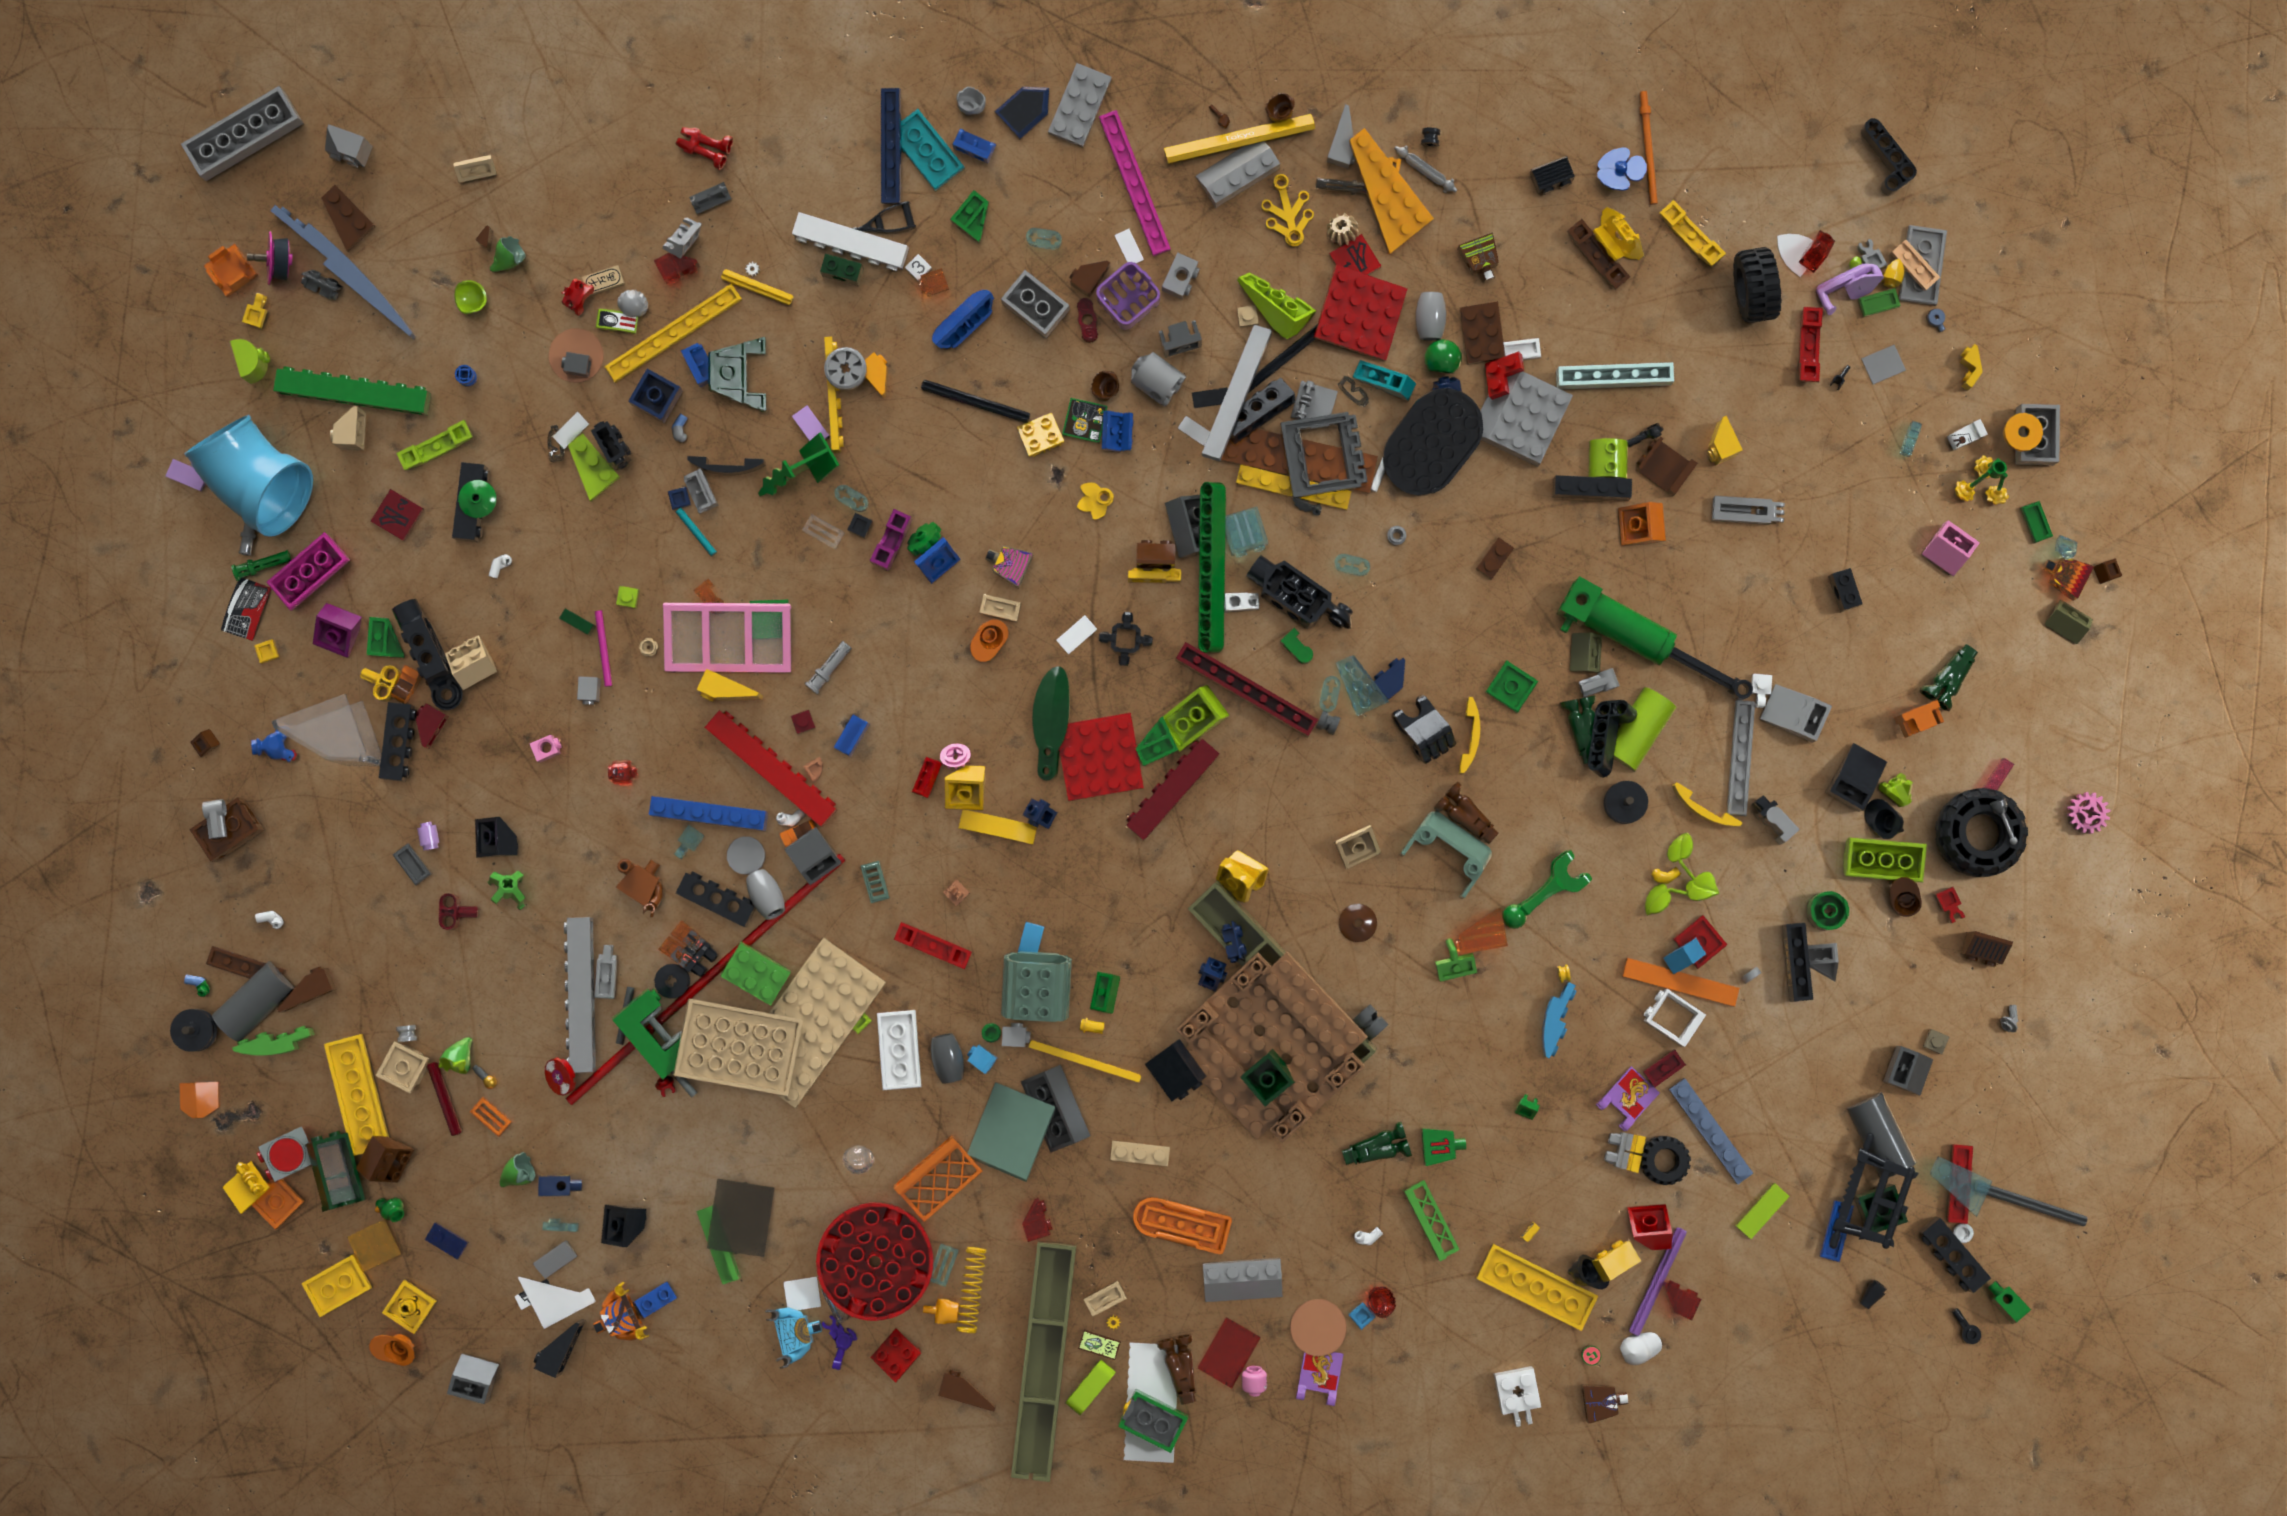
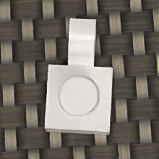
[1751,674,1772,708]

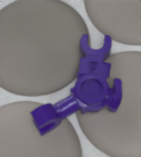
[822,1315,857,1370]

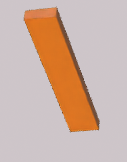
[1622,958,1740,1007]

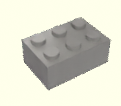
[1001,270,1070,339]
[2015,404,2060,466]

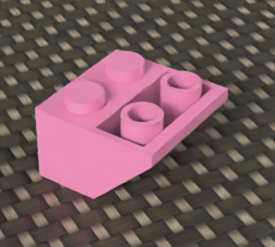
[1922,520,1980,576]

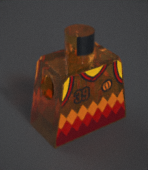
[2043,557,2094,601]

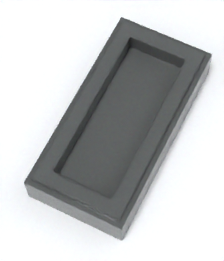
[393,843,432,886]

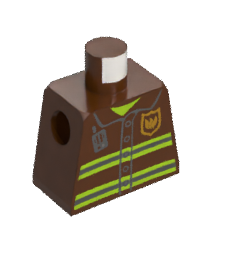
[1457,232,1499,282]

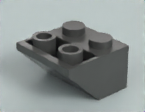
[784,827,841,885]
[1883,1046,1933,1096]
[447,1354,499,1404]

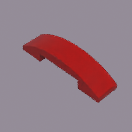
[1799,307,1823,383]
[894,922,972,969]

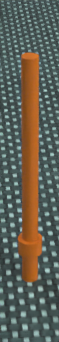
[1639,91,1658,205]

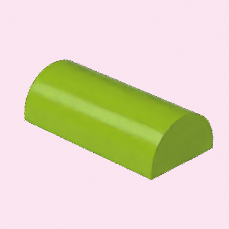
[1614,687,1677,772]
[1843,837,1927,883]

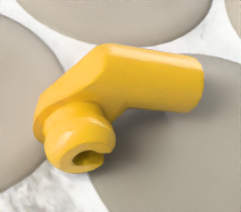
[1652,867,1681,884]

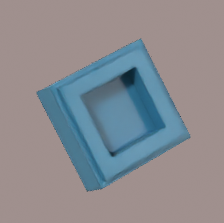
[1348,1302,1376,1330]

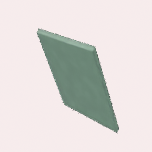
[968,1082,1055,1182]

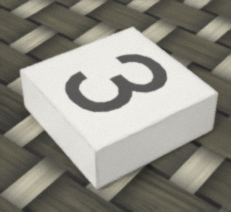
[905,254,932,282]

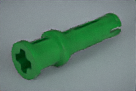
[231,550,292,581]

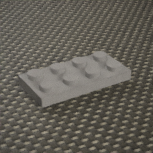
[1048,63,1112,147]

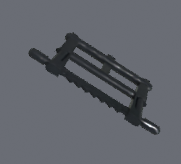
[1829,1133,1919,1249]

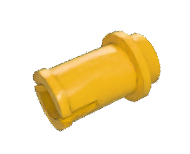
[1080,1018,1104,1035]

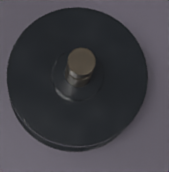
[1604,781,1648,824]
[170,1009,218,1052]

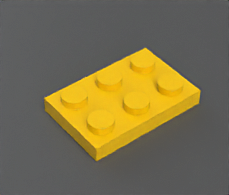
[301,1254,372,1317]

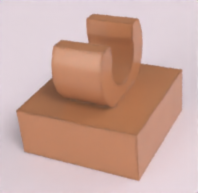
[943,879,970,906]

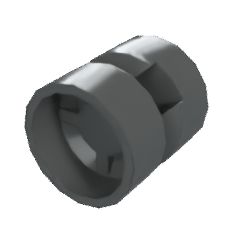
[1353,1004,1388,1041]

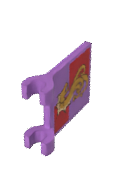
[1596,1066,1660,1131]
[1296,1352,1344,1406]

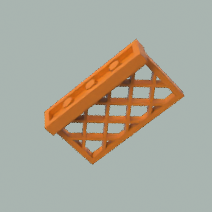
[893,1135,983,1222]

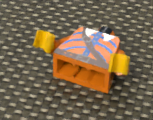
[593,1282,649,1341]

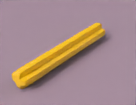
[721,269,793,305]

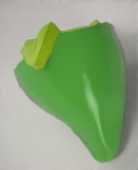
[438,1037,472,1074]

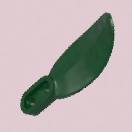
[1032,666,1070,780]

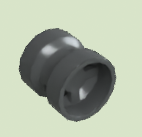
[1316,710,1341,735]

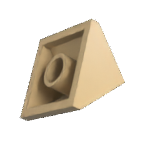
[1334,825,1381,869]

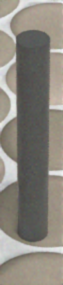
[616,986,634,1045]

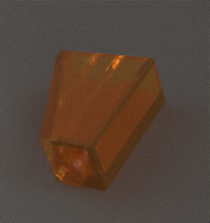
[1455,908,1508,954]

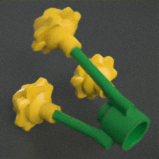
[1955,455,2009,505]

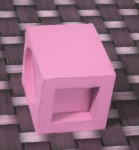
[530,735,562,763]

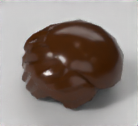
[1265,93,1295,122]
[1091,371,1120,401]

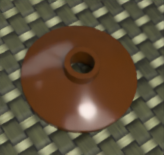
[1339,904,1377,942]

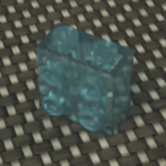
[1225,507,1268,558]

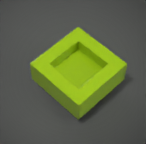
[616,586,639,609]

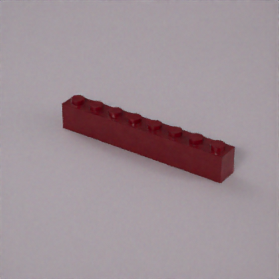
[1176,642,1318,738]

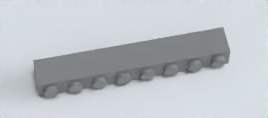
[564,917,596,1073]

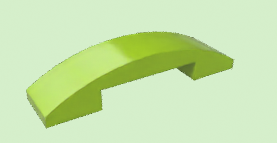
[397,420,473,471]

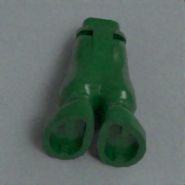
[1920,644,1978,711]
[1560,695,1596,764]
[1342,1121,1412,1165]

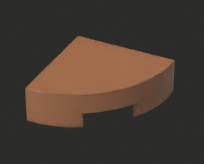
[803,757,823,783]

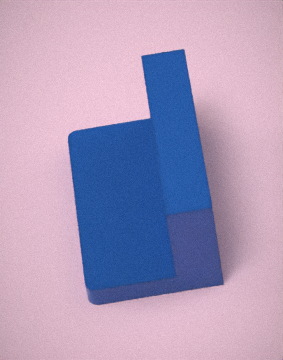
[834,715,870,757]

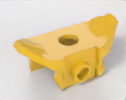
[1593,207,1644,261]

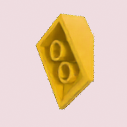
[697,669,763,702]

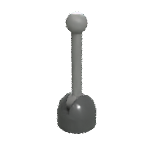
[1990,798,2018,845]

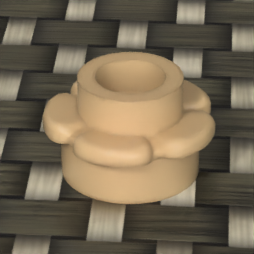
[639,638,658,656]

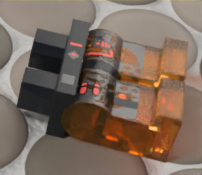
[658,920,719,977]

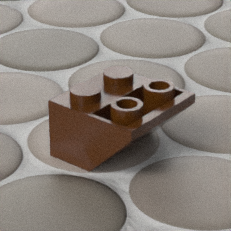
[356,1136,414,1183]

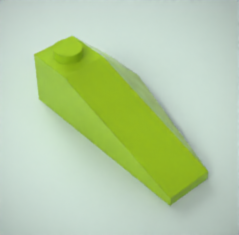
[1237,272,1316,339]

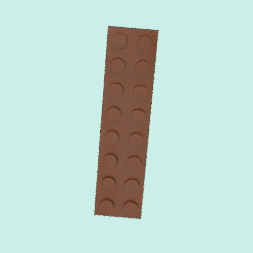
[1221,429,1378,494]

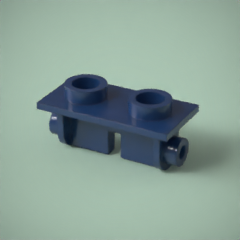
[1222,921,1247,963]

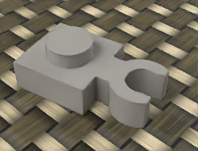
[1858,239,1887,274]

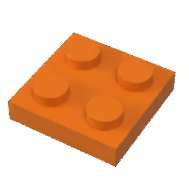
[252,1179,305,1230]

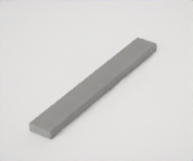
[1202,325,1272,462]

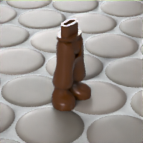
[1434,781,1499,844]
[1156,1334,1196,1405]

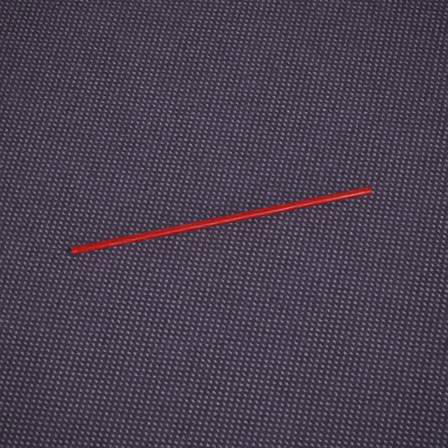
[565,854,846,1105]

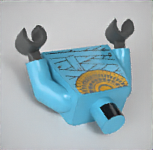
[765,1307,822,1369]

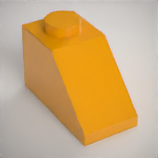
[865,352,888,398]

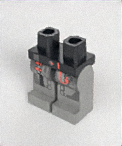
[1751,795,1800,845]

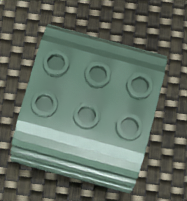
[1001,951,1072,1022]

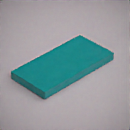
[901,109,965,191]

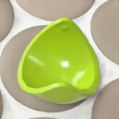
[454,280,487,314]

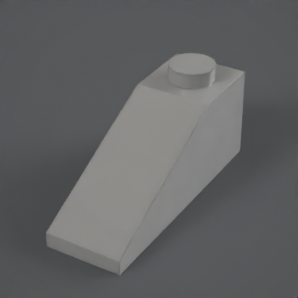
[1327,104,1355,169]

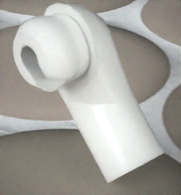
[488,554,512,579]
[776,808,806,827]
[255,911,283,929]
[1354,1227,1383,1245]

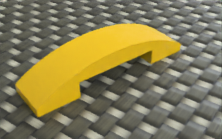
[1659,200,1726,267]
[1459,697,1480,774]
[1672,782,1743,827]
[958,809,1037,845]

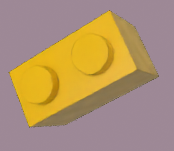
[1592,1240,1641,1282]

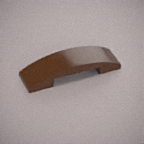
[1567,219,1630,290]

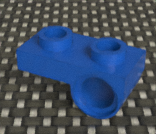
[633,1282,677,1319]

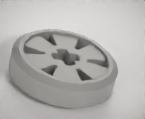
[824,347,867,390]

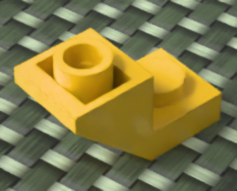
[1959,344,1983,391]

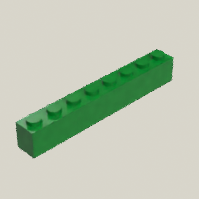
[273,366,431,416]

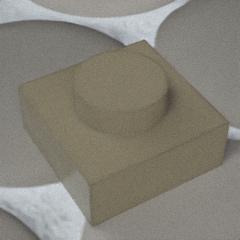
[1923,1029,1949,1055]

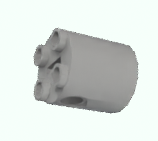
[1131,352,1186,407]

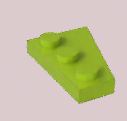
[568,433,620,501]

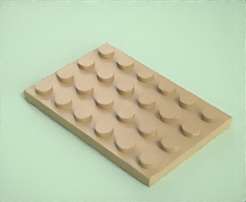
[673,998,803,1096]

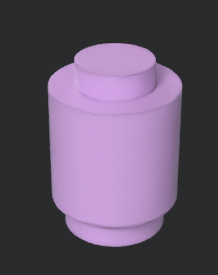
[417,822,440,851]

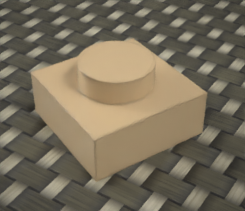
[1237,305,1259,328]

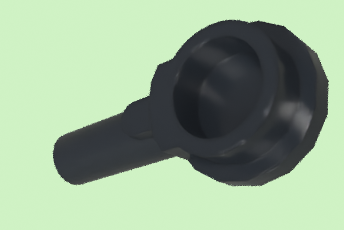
[1627,423,1664,447]
[1952,1308,1981,1344]

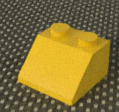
[1707,415,1743,465]

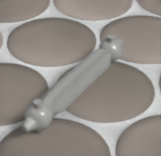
[1394,145,1457,193]

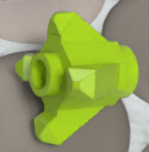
[1879,773,1913,807]

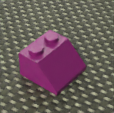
[313,603,362,658]

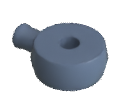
[1927,309,1946,332]

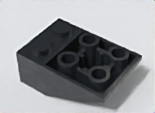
[1825,743,1887,812]

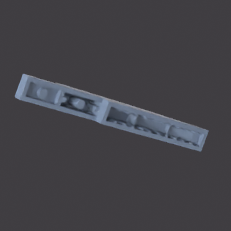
[270,205,416,340]

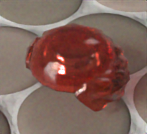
[1367,1286,1396,1318]

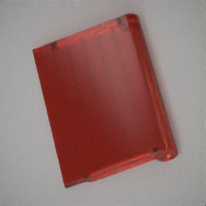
[1198,1317,1261,1388]

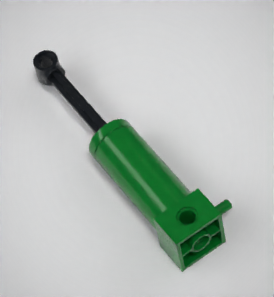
[1556,576,1753,700]

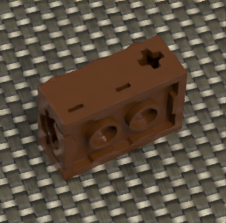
[189,797,264,862]

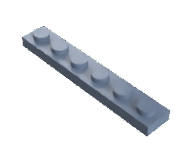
[1668,1078,1753,1185]

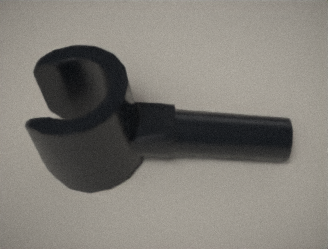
[1830,365,1851,390]

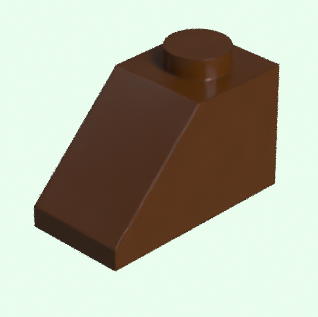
[1069,260,1111,298]

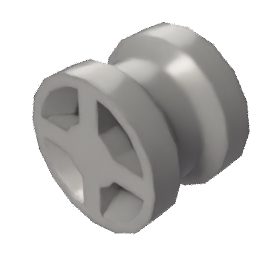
[396,1025,417,1042]

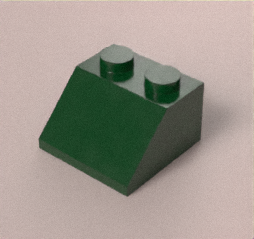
[1240,1049,1294,1107]

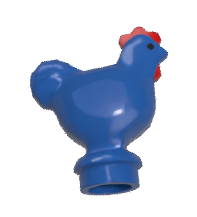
[251,727,297,762]

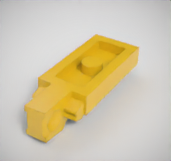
[1128,568,1181,583]

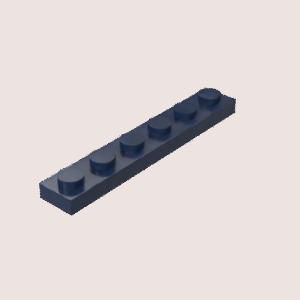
[881,88,901,204]

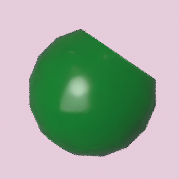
[1424,339,1462,374]

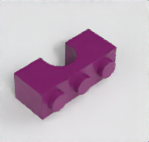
[870,509,913,571]

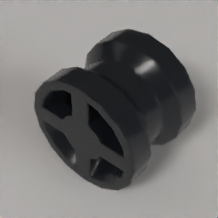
[1421,127,1441,147]

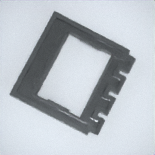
[1280,412,1368,498]

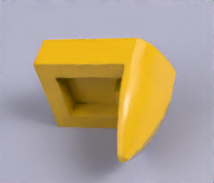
[1881,259,1904,288]

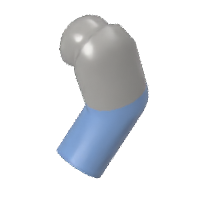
[671,413,688,443]

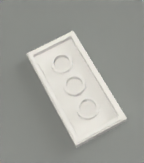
[877,1010,922,1090]

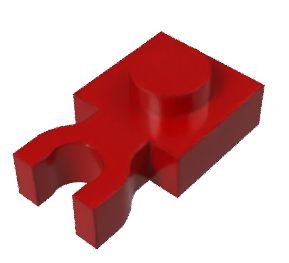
[1935,886,1965,923]

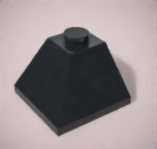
[475,817,518,858]
[601,1204,646,1247]

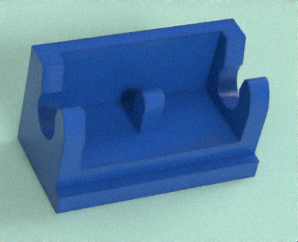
[952,129,996,164]
[681,343,708,388]

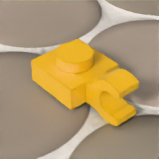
[242,293,267,329]

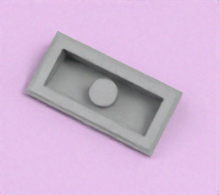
[533,1240,577,1279]

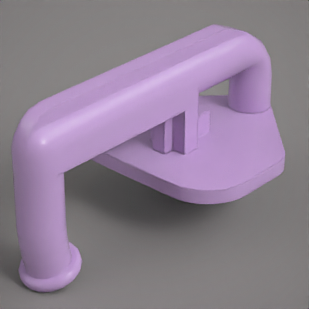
[1816,264,1884,315]

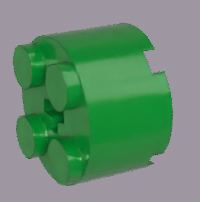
[1806,891,1849,930]

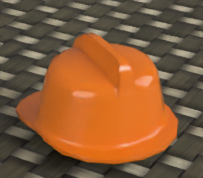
[970,619,1009,662]
[369,1334,415,1366]

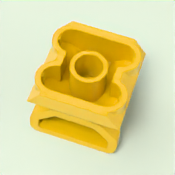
[1216,850,1269,903]

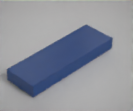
[1820,1200,1854,1262]

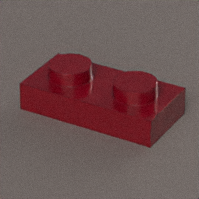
[1643,1049,1686,1088]

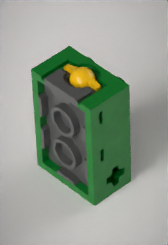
[1118,1389,1188,1453]

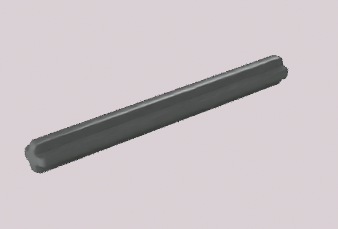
[1974,1181,2088,1226]

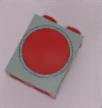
[256,1127,311,1183]

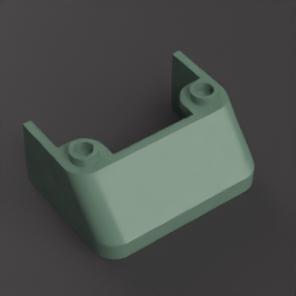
[1399,811,1492,899]

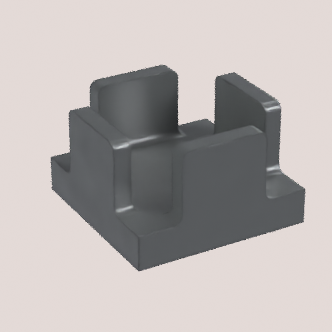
[1159,320,1202,358]

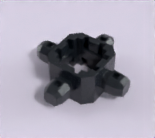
[1099,612,1153,666]

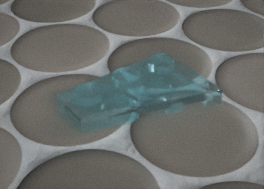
[1336,655,1389,716]
[1930,1156,1993,1217]

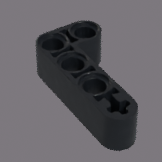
[1861,118,1917,196]
[1588,700,1637,778]

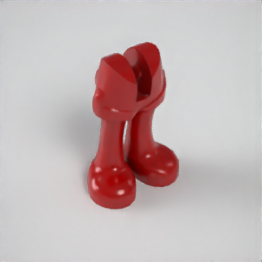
[675,127,733,170]

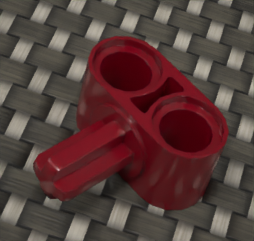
[439,893,478,930]

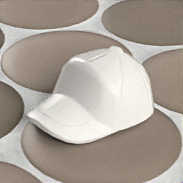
[1620,1332,1662,1365]

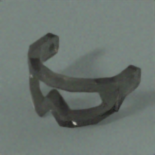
[1338,376,1369,407]
[547,425,565,463]

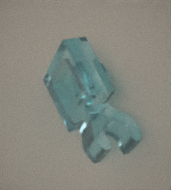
[674,825,705,860]

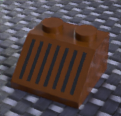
[1961,931,2013,967]

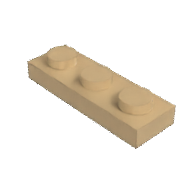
[1110,1140,1170,1166]

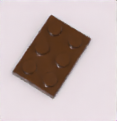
[1460,301,1506,365]

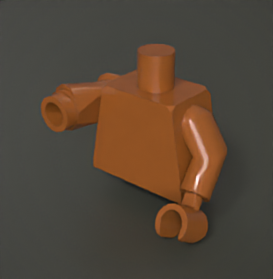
[616,859,663,917]

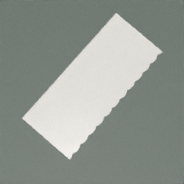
[1123,1343,1179,1463]

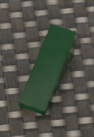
[559,608,596,636]

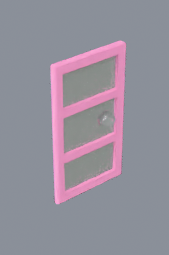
[663,603,791,672]

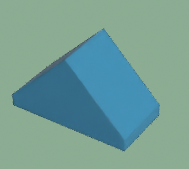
[1663,938,1706,974]

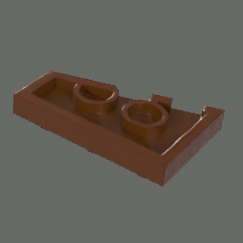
[321,185,375,252]

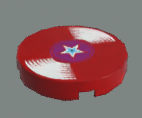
[544,1057,576,1096]

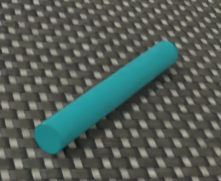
[676,508,717,557]

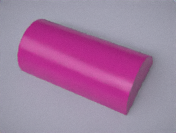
[266,532,350,611]

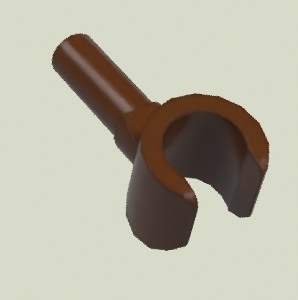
[1209,104,1230,129]

